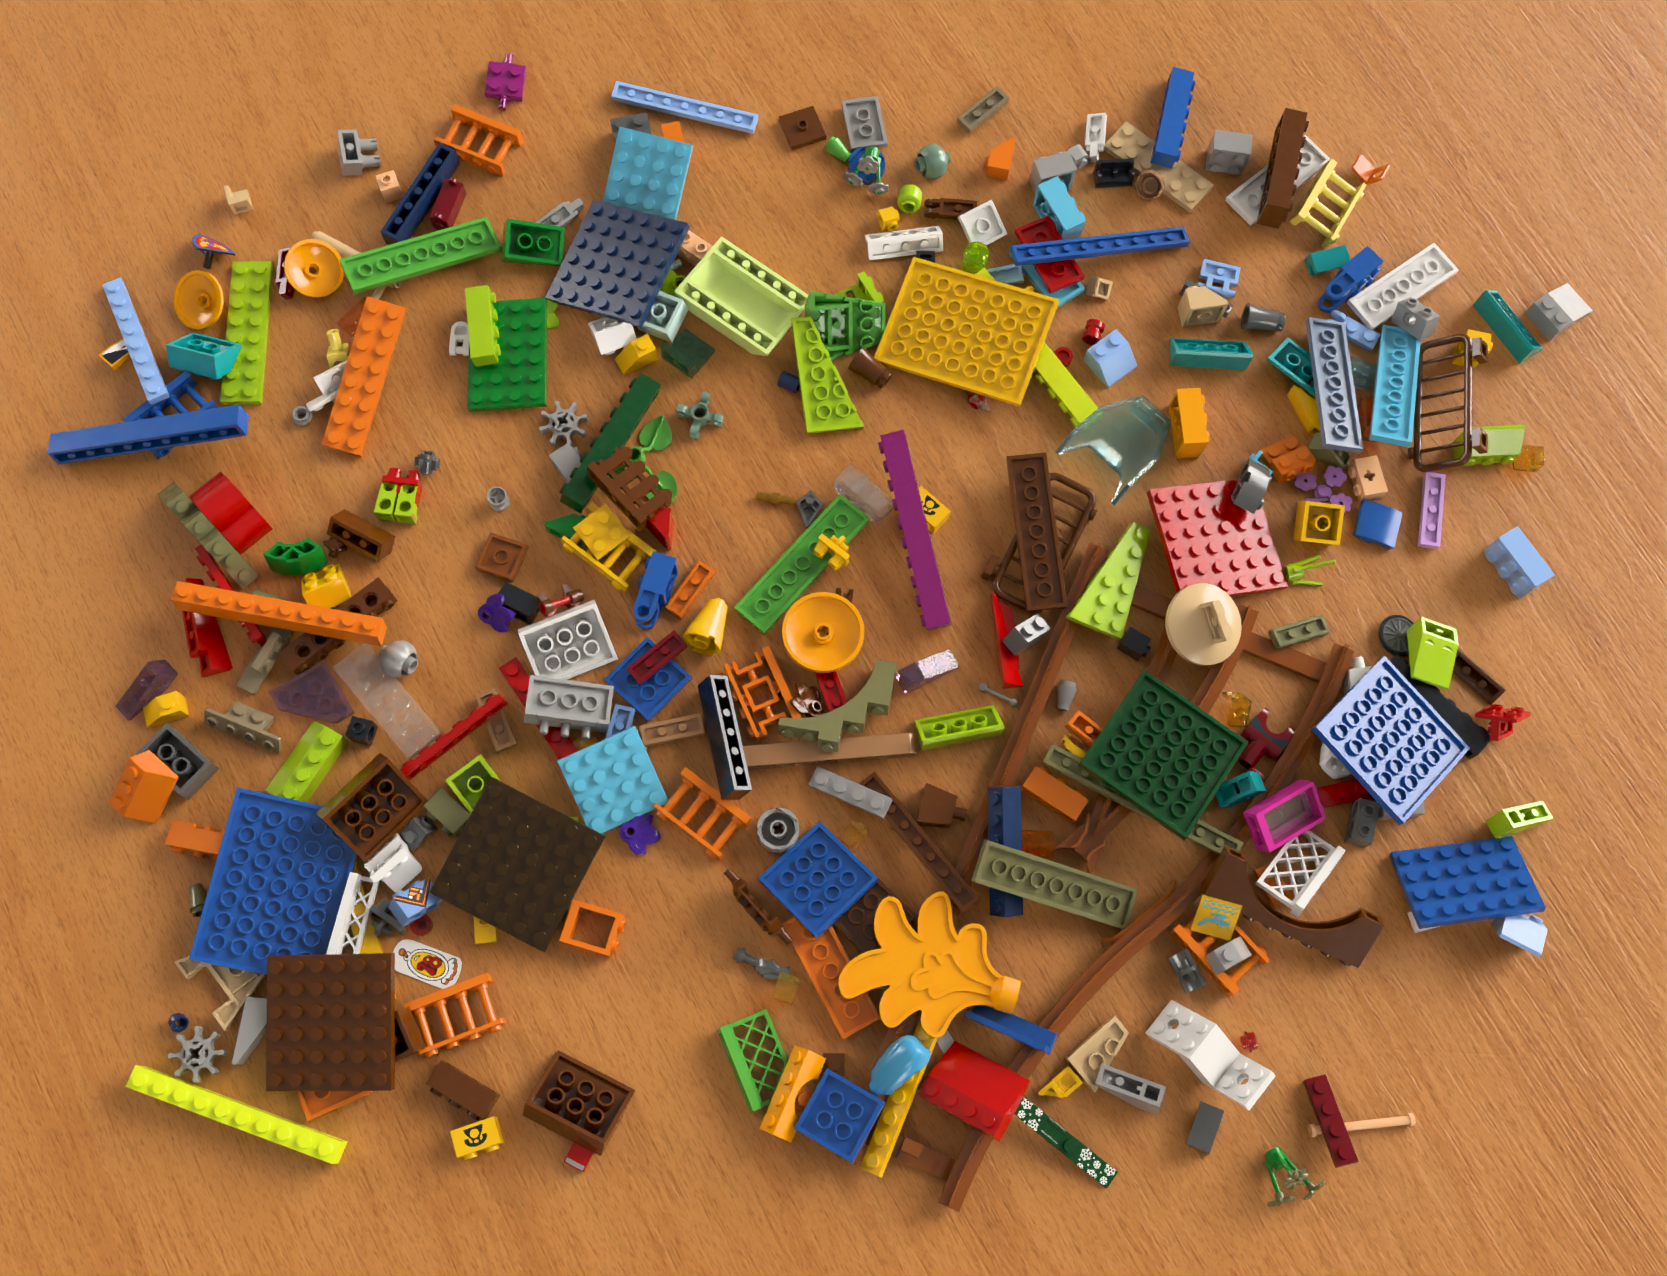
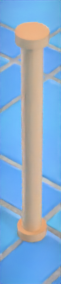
[1308,1113,1416,1138]

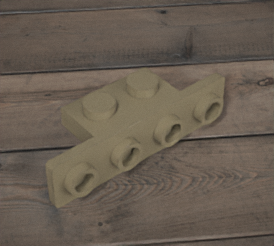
[237,627,294,694]
[204,702,282,754]

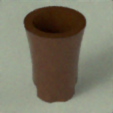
[848,347,893,389]

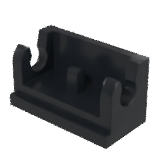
[1093,159,1135,188]
[498,582,540,625]

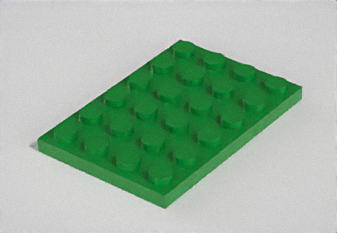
[467,298,547,412]

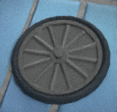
[1379,615,1414,656]

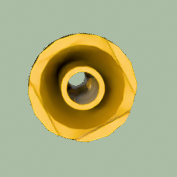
[682,598,728,656]

